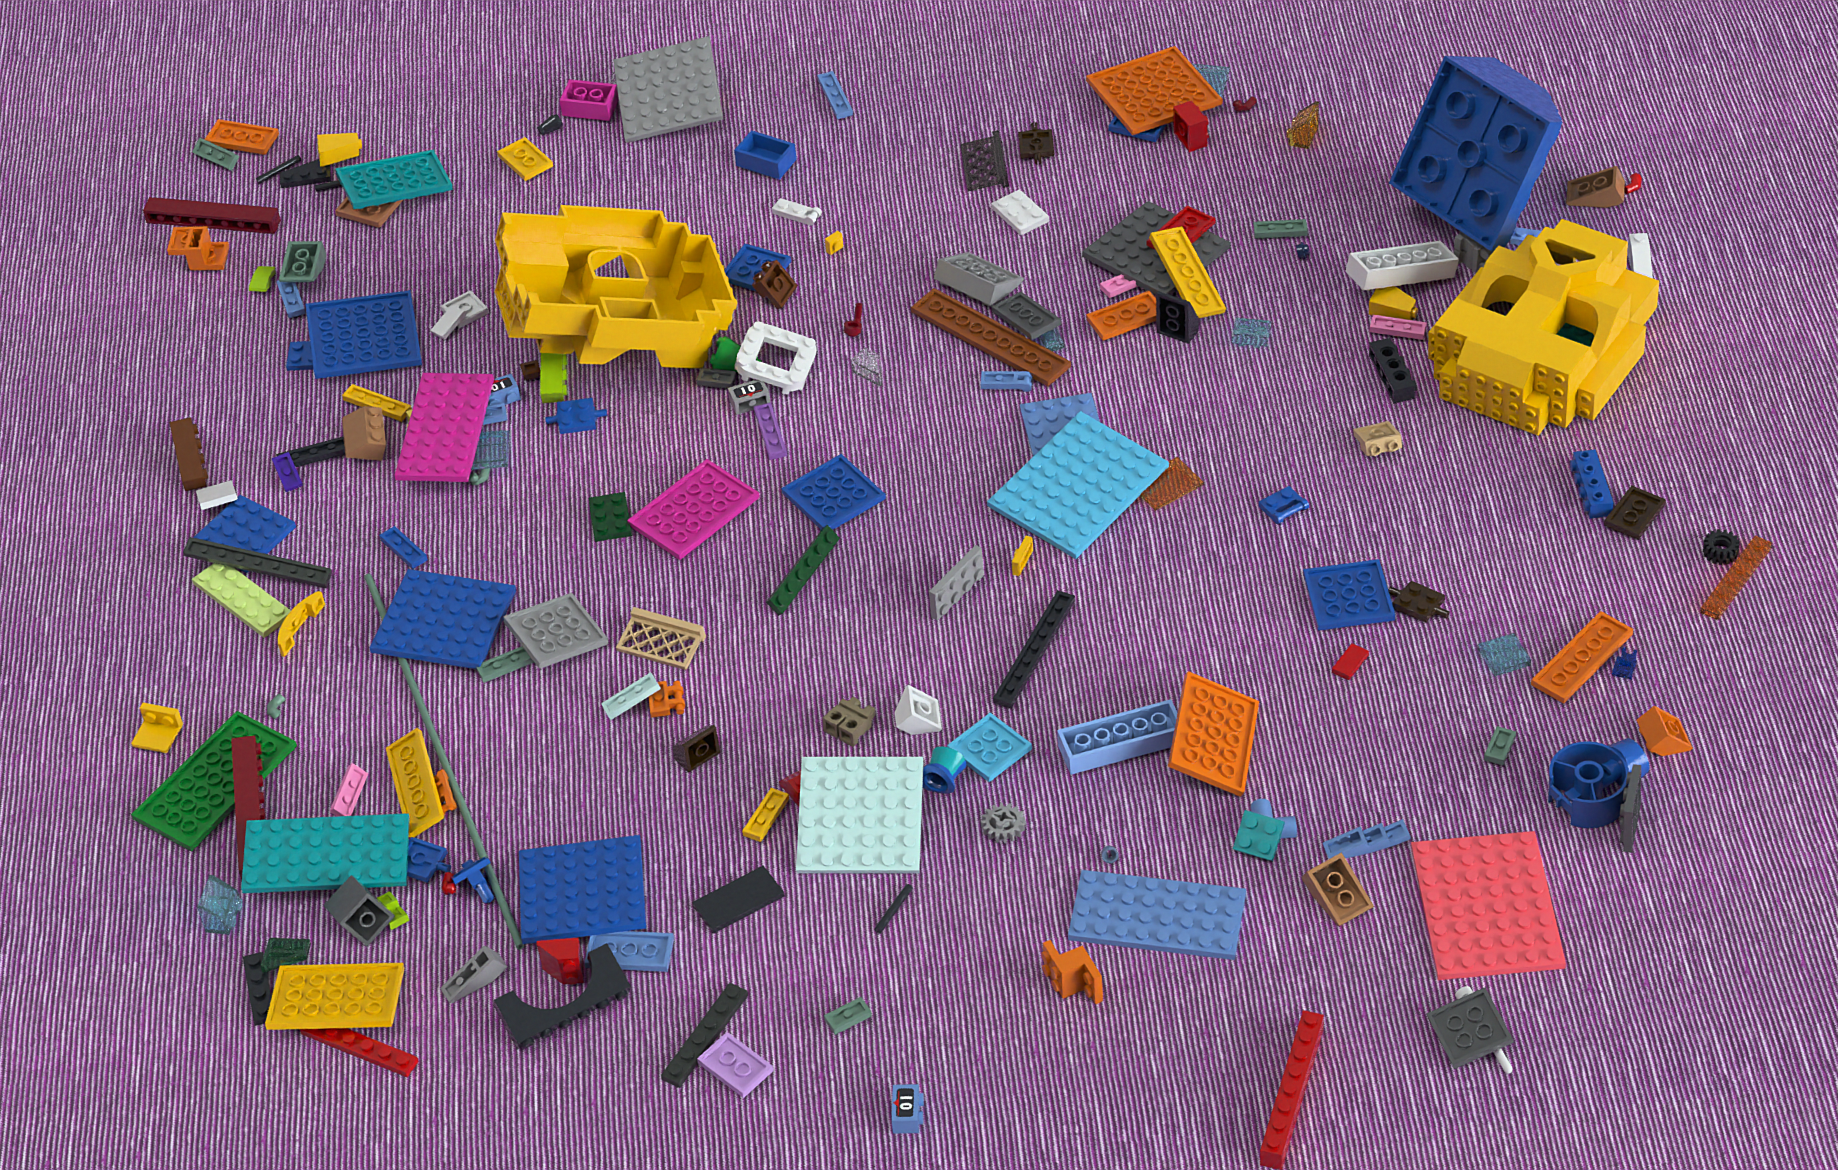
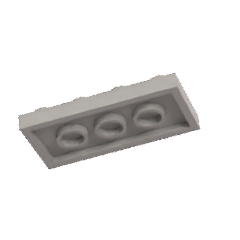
[929,545,984,621]

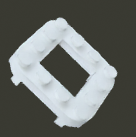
[735,321,817,394]

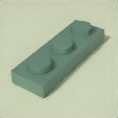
[192,138,240,171]
[1253,219,1307,239]
[476,646,534,683]

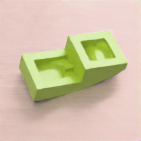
[249,266,276,292]
[377,891,410,930]

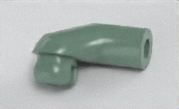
[469,464,491,486]
[267,694,285,719]

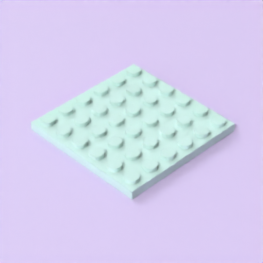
[796,757,923,873]

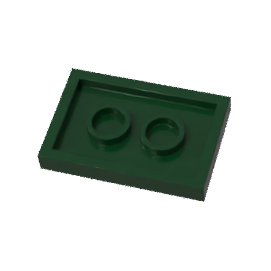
[588,492,632,542]

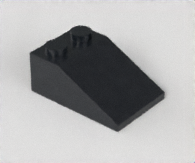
[1156,291,1199,344]

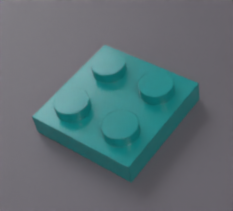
[1233,810,1285,862]

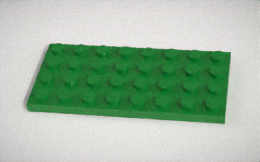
[131,711,297,852]

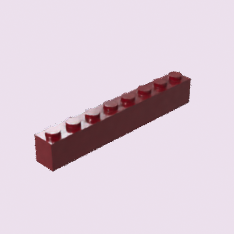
[143,197,281,234]
[231,735,266,882]

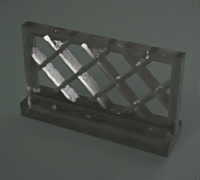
[961,130,1009,192]

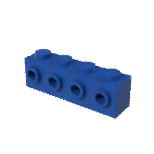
[1570,449,1614,519]

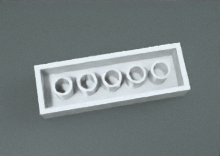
[1345,241,1459,290]

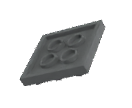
[1620,764,1641,853]
[1426,987,1514,1069]

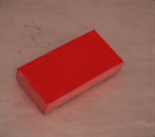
[1332,643,1369,680]

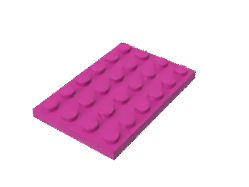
[627,459,760,560]

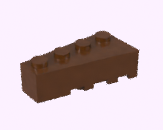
[169,417,209,491]

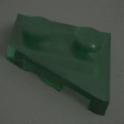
[261,938,311,972]

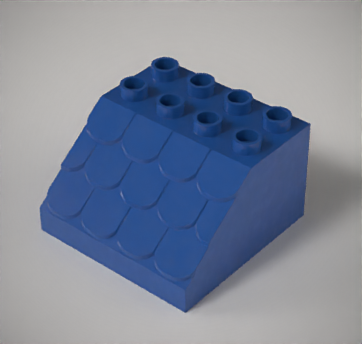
[1389,56,1562,251]

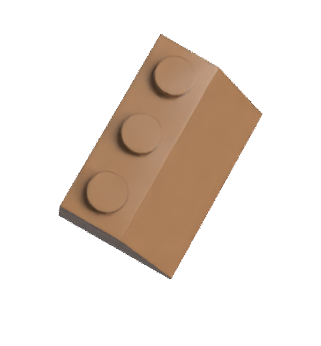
[342,406,386,461]

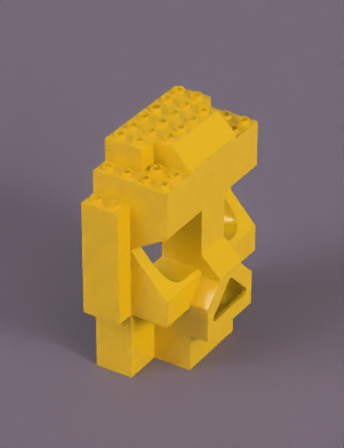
[494,205,737,369]
[1428,219,1659,436]

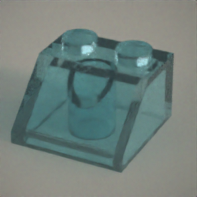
[197,875,243,935]

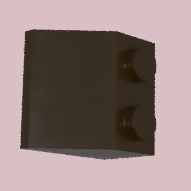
[672,725,720,773]

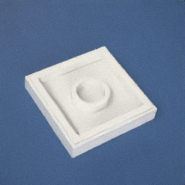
[441,290,489,328]
[196,480,238,510]

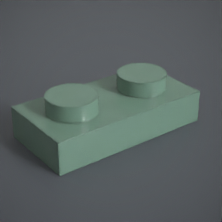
[1484,726,1516,765]
[824,997,872,1035]

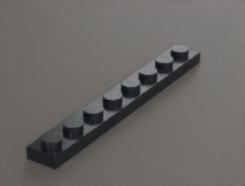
[993,590,1075,709]

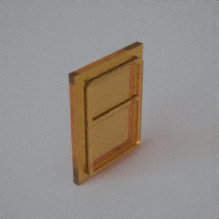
[1140,457,1204,511]

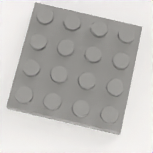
[504,593,608,669]

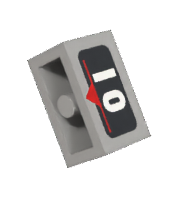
[728,380,770,415]

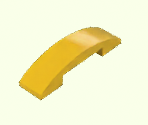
[278,591,325,657]

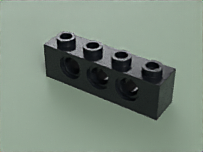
[1369,338,1417,404]

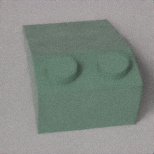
[279,241,327,282]

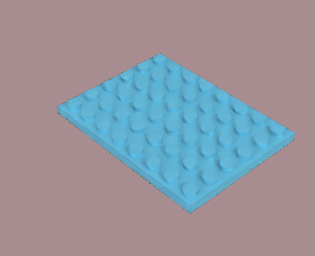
[987,411,1169,559]

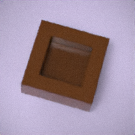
[520,360,541,381]

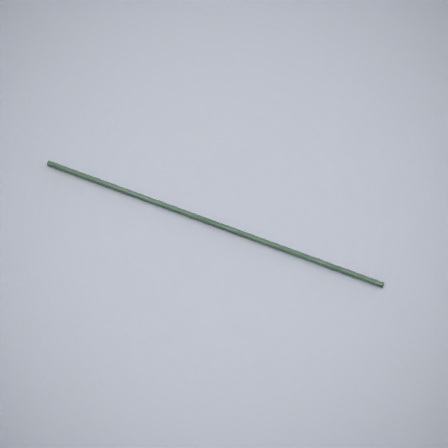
[364,574,524,950]

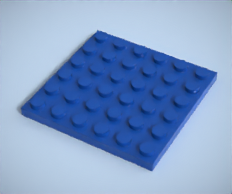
[305,290,422,379]
[370,569,516,669]
[519,835,647,945]

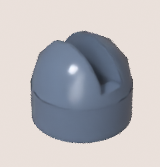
[1101,845,1118,863]

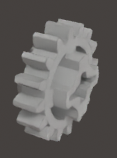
[981,803,1026,843]

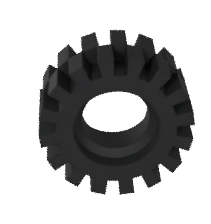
[1703,529,1740,565]

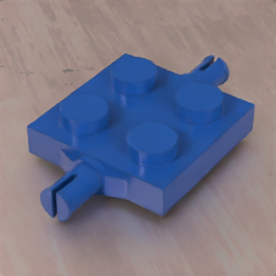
[545,397,608,434]
[407,837,451,883]

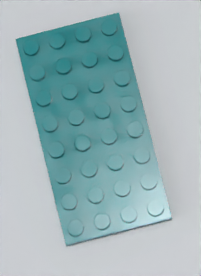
[241,813,410,893]

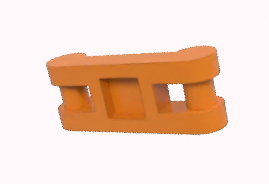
[434,769,457,815]

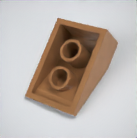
[1566,166,1625,208]
[1301,852,1374,927]

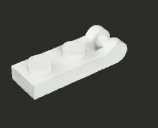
[772,198,822,225]

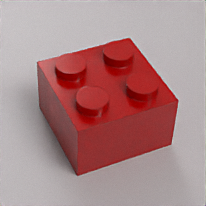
[1173,100,1209,152]

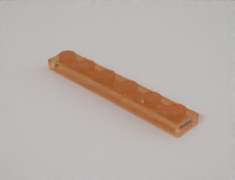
[1700,535,1773,620]

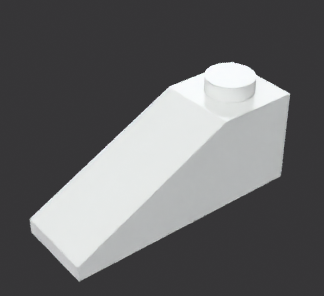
[1627,233,1653,278]

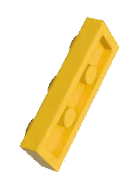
[742,788,789,842]

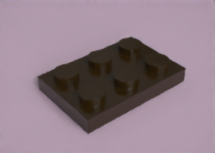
[1604,485,1666,540]

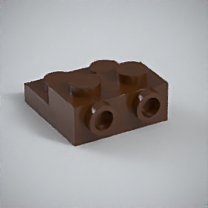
[752,259,798,310]

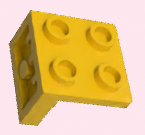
[131,702,183,753]

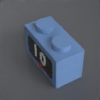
[487,374,521,406]
[892,1084,924,1134]

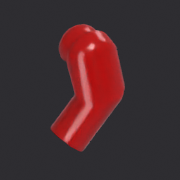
[1624,173,1642,194]
[441,872,456,895]

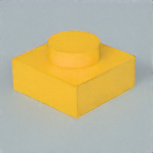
[825,230,844,255]

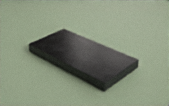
[692,865,785,934]

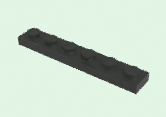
[661,983,748,1088]

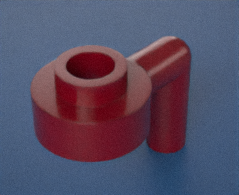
[844,303,863,337]

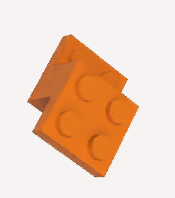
[167,226,230,270]
[1041,940,1103,1004]

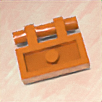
[649,680,685,718]

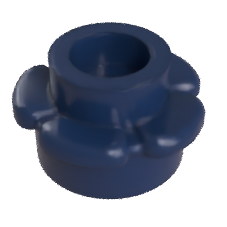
[1296,242,1310,259]

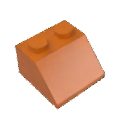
[1636,706,1693,756]

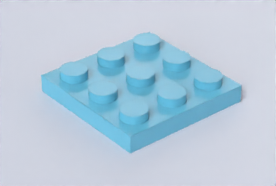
[947,713,1032,782]

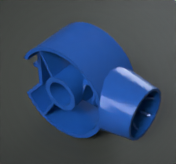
[1548,738,1650,828]

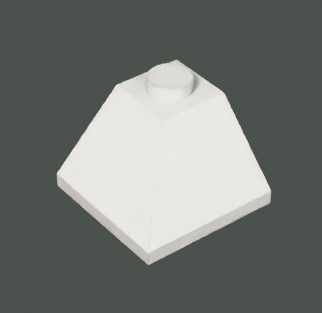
[895,685,942,735]

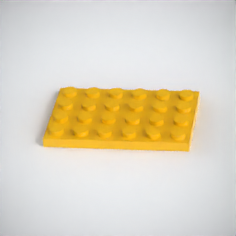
[265,963,405,1030]

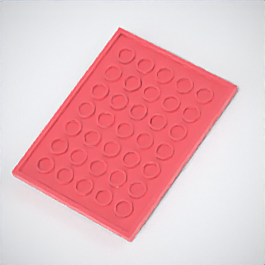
[1411,831,1566,980]

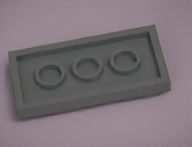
[992,291,1061,340]

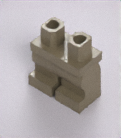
[822,697,875,747]

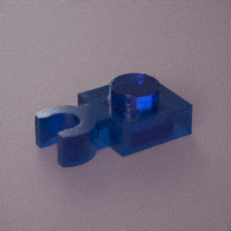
[1612,647,1637,680]

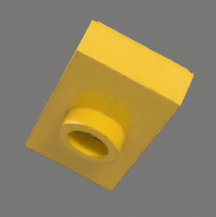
[1012,536,1033,576]

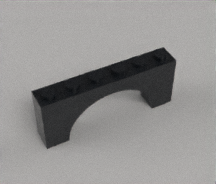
[493,943,631,1049]

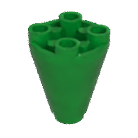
[710,336,762,373]

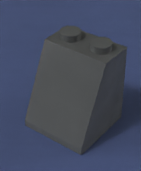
[323,875,395,946]

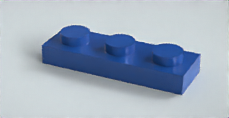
[379,526,428,570]

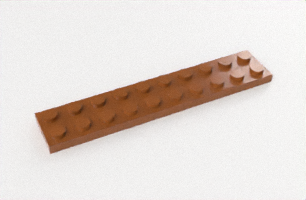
[911,288,1071,387]

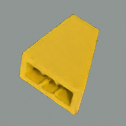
[317,133,362,167]
[1369,286,1418,320]

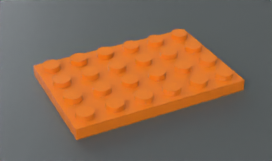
[1168,671,1259,797]

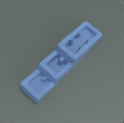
[1323,819,1411,859]

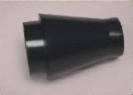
[537,114,563,136]

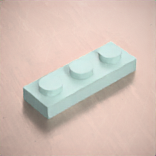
[601,672,661,720]

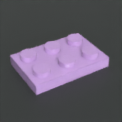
[697,1032,774,1098]

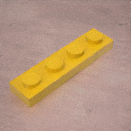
[342,384,412,422]

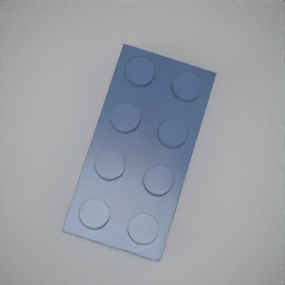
[584,931,674,972]

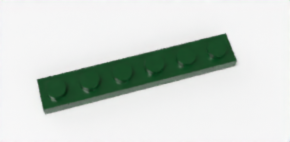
[766,525,840,615]

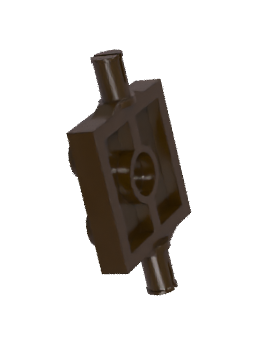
[1018,122,1054,165]
[1388,581,1450,623]

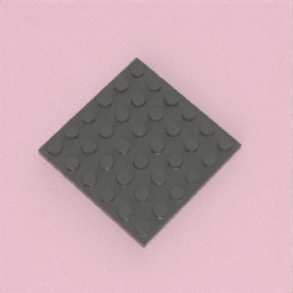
[1082,201,1231,295]

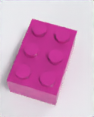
[559,79,619,121]

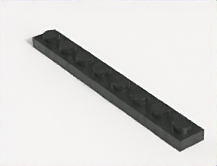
[183,537,332,588]

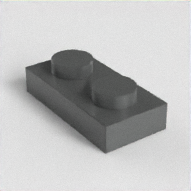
[697,368,737,389]

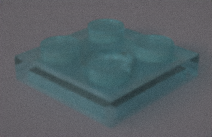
[1478,633,1531,677]

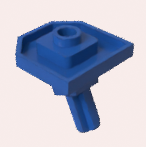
[451,856,494,904]

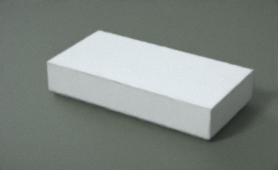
[430,305,467,340]

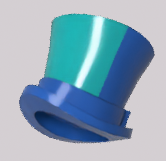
[923,746,966,794]

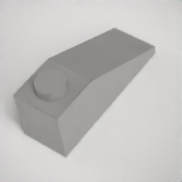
[440,945,507,1004]

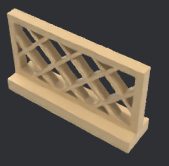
[616,607,706,670]

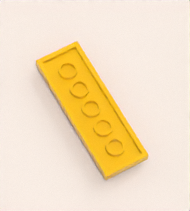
[1149,226,1226,318]
[386,728,444,837]

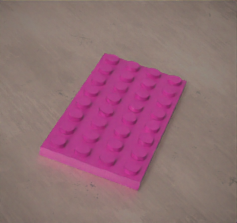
[395,373,494,482]

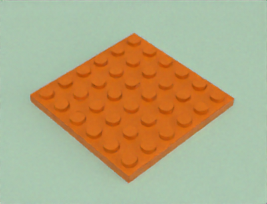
[1086,46,1223,135]

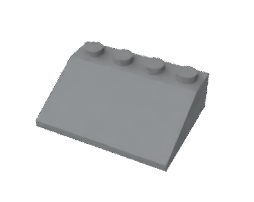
[934,252,1024,306]

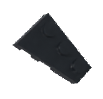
[280,159,331,189]

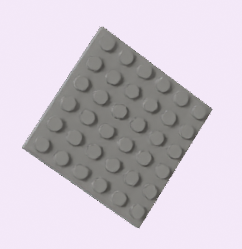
[613,36,723,143]

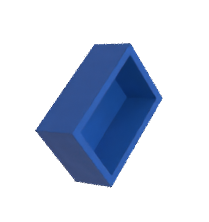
[734,130,797,180]

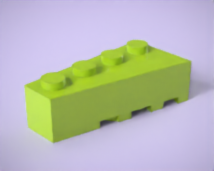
[540,353,567,403]

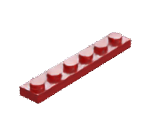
[300,1028,419,1077]

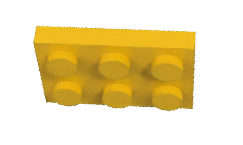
[497,137,553,181]

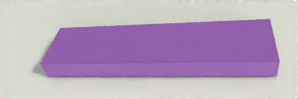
[753,403,787,460]

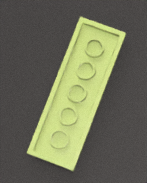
[192,563,291,638]

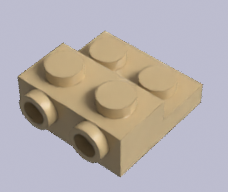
[1353,421,1402,456]

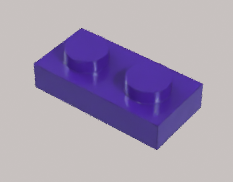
[272,452,303,492]

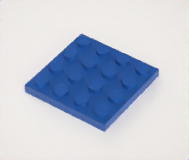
[781,454,886,530]
[193,495,296,573]
[1303,559,1395,631]

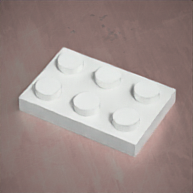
[991,189,1049,235]

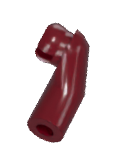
[1233,96,1257,112]

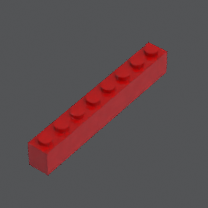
[1260,1010,1324,1170]

